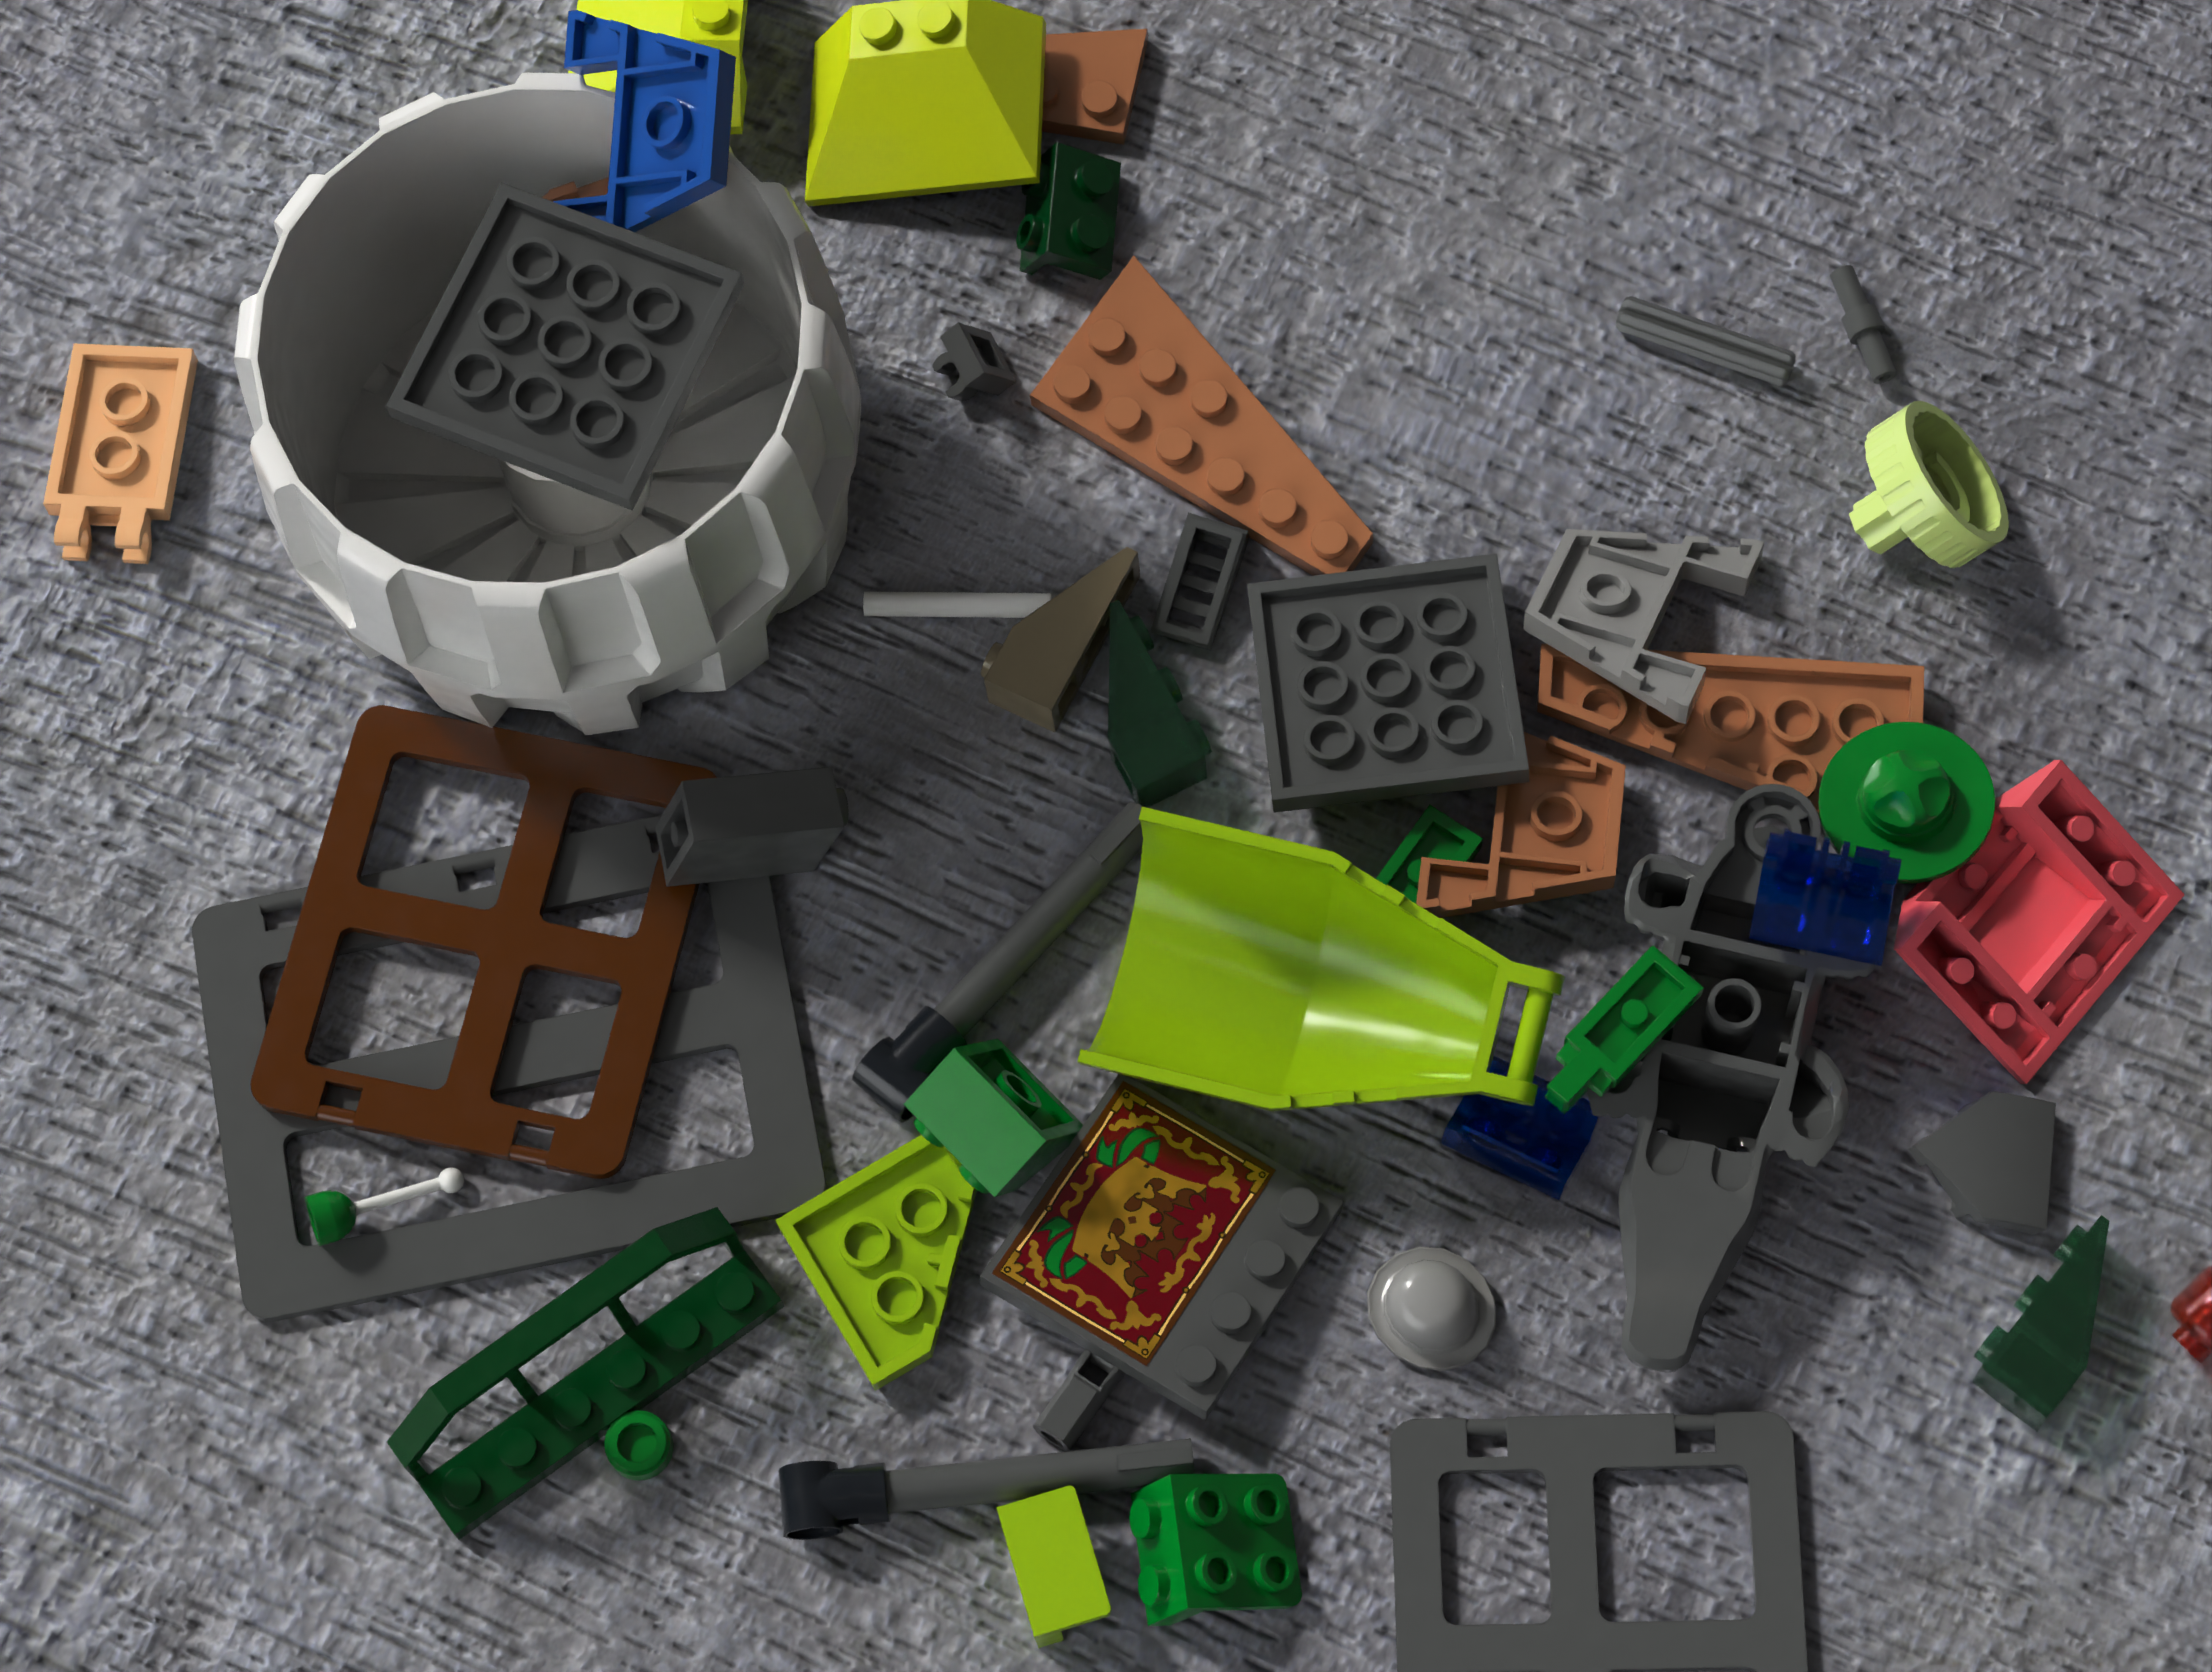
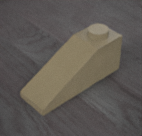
[981,547,1140,732]

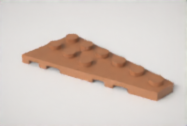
[1537,644,1924,818]

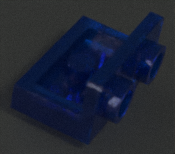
[1440,1056,1600,1200]

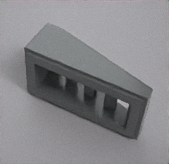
[1150,512,1250,651]

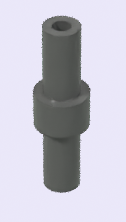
[1830,265,1897,384]

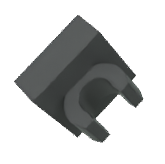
[932,322,1016,401]

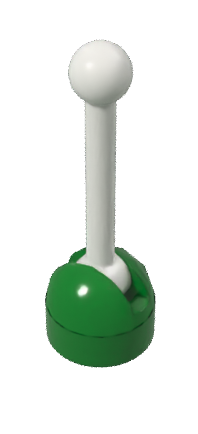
[305,1167,464,1246]

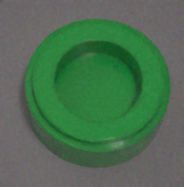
[604,1410,674,1481]

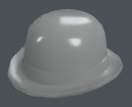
[1367,1247,1496,1371]

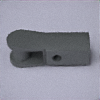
[1033,1349,1126,1452]

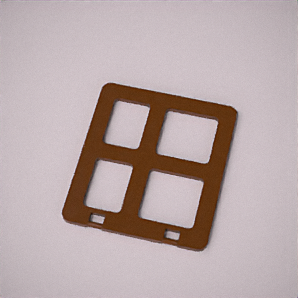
[251,705,717,1179]

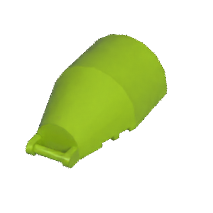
[1077,807,1565,1111]

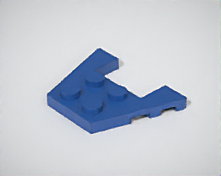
[553,10,736,232]

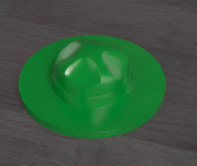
[1818,722,1995,884]

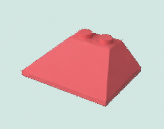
[1894,760,2185,1084]

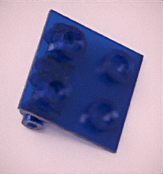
[1749,828,1901,966]

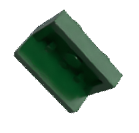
[1016,142,1121,280]

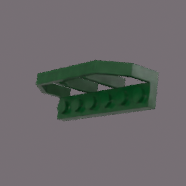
[387,1207,785,1540]

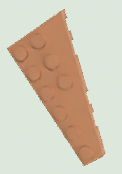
[1030,256,1373,576]

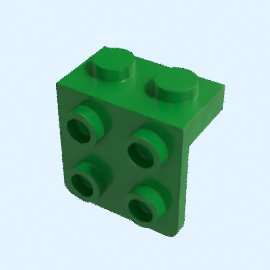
[1129,1473,1302,1626]

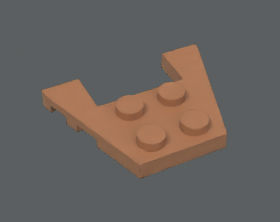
[1416,732,1626,918]

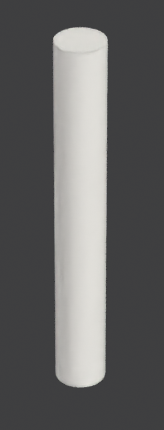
[863,591,1052,618]

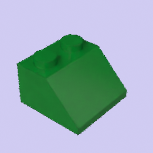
[903,1038,1083,1197]

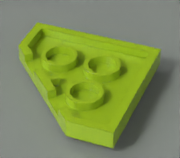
[775,1135,977,1391]

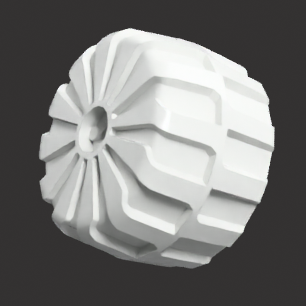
[234,72,861,735]

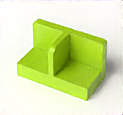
[996,1485,1112,1648]

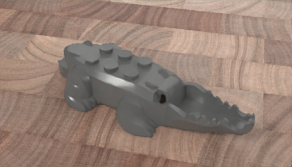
[1587,784,1884,1373]

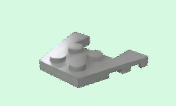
[1523,529,1764,724]

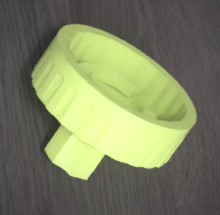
[1849,401,2009,568]

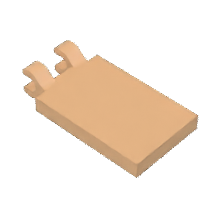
[43,343,198,564]

